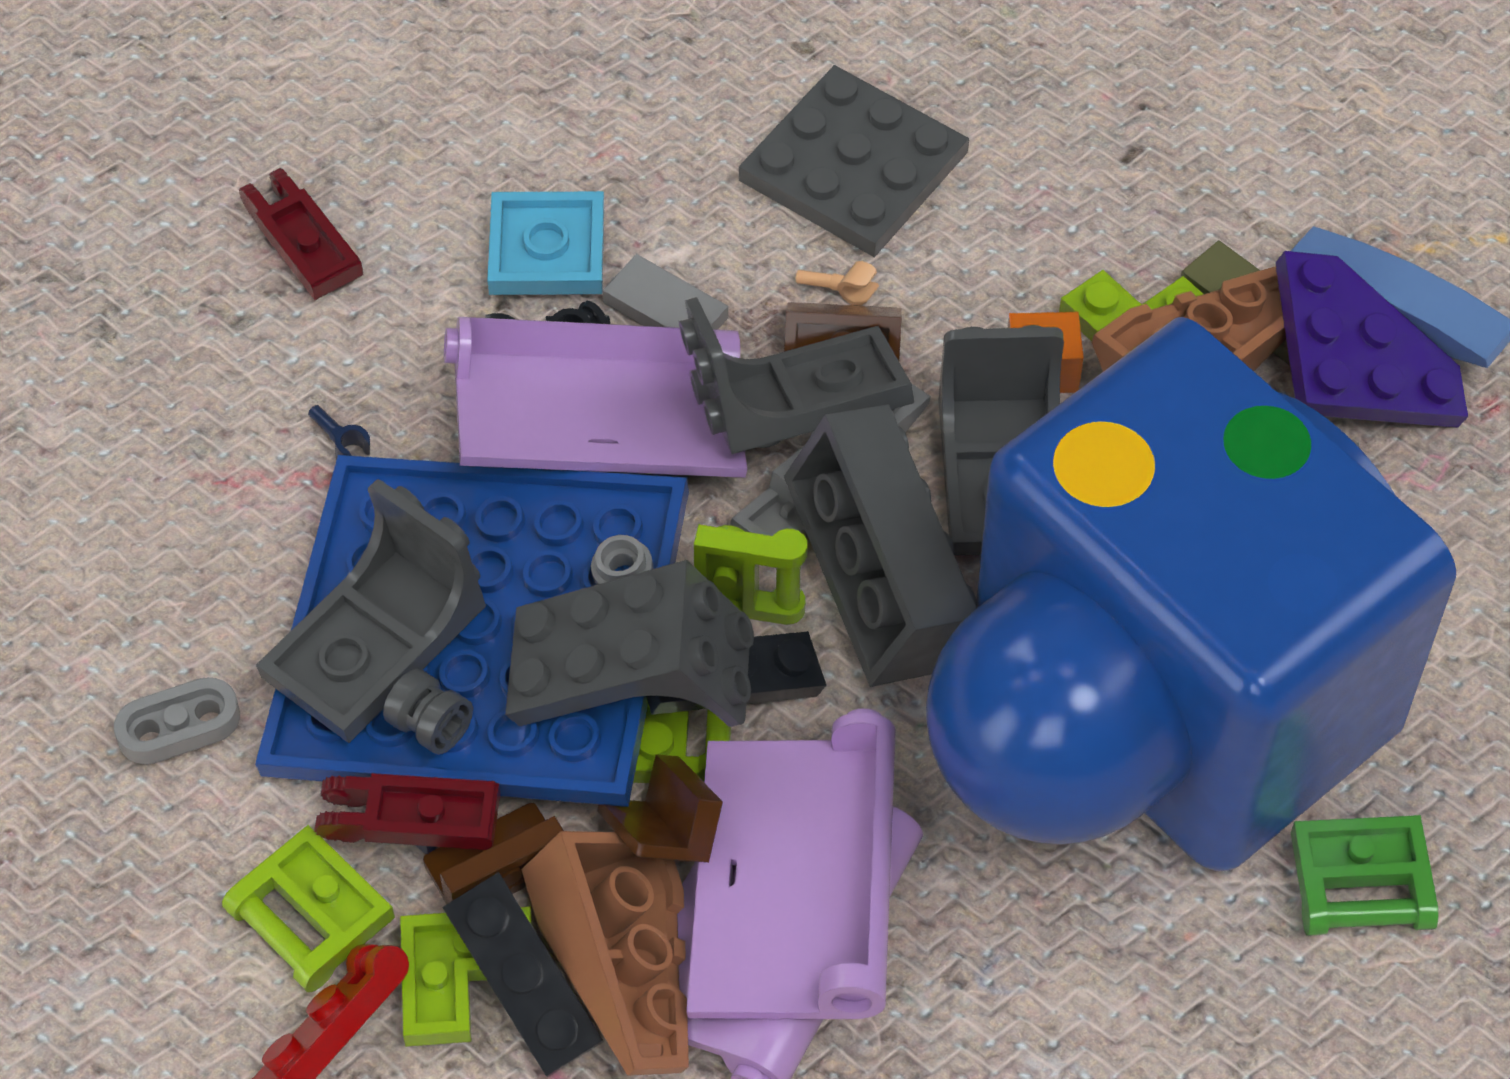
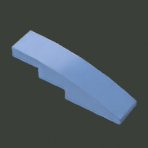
[1291,226,1510,368]

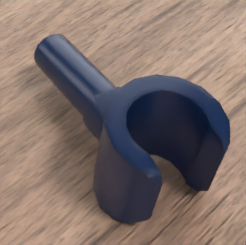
[308,405,370,460]

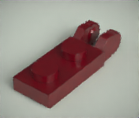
[239,168,364,300]
[314,773,500,850]

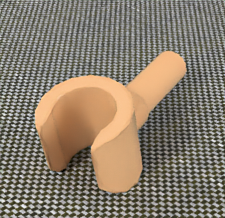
[796,261,879,306]

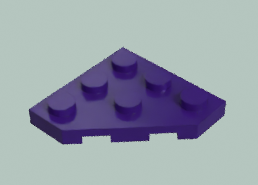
[1275,251,1468,428]

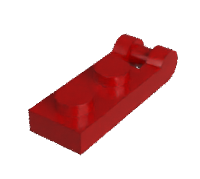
[252,944,409,1079]

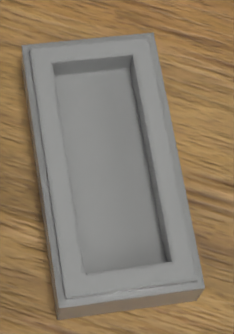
[603,254,728,330]

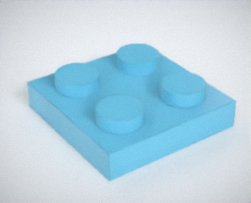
[487,191,605,295]

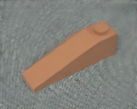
[1091,266,1286,371]
[521,831,689,1076]

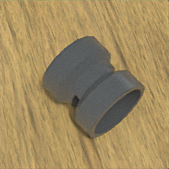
[383,668,473,755]

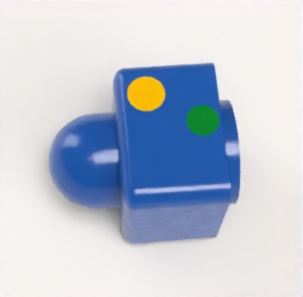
[926,317,1456,871]

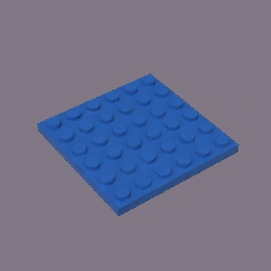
[255,455,689,807]

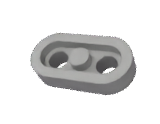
[114,677,240,764]

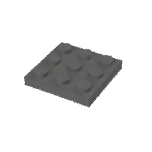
[739,65,969,258]

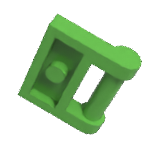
[1290,815,1439,936]

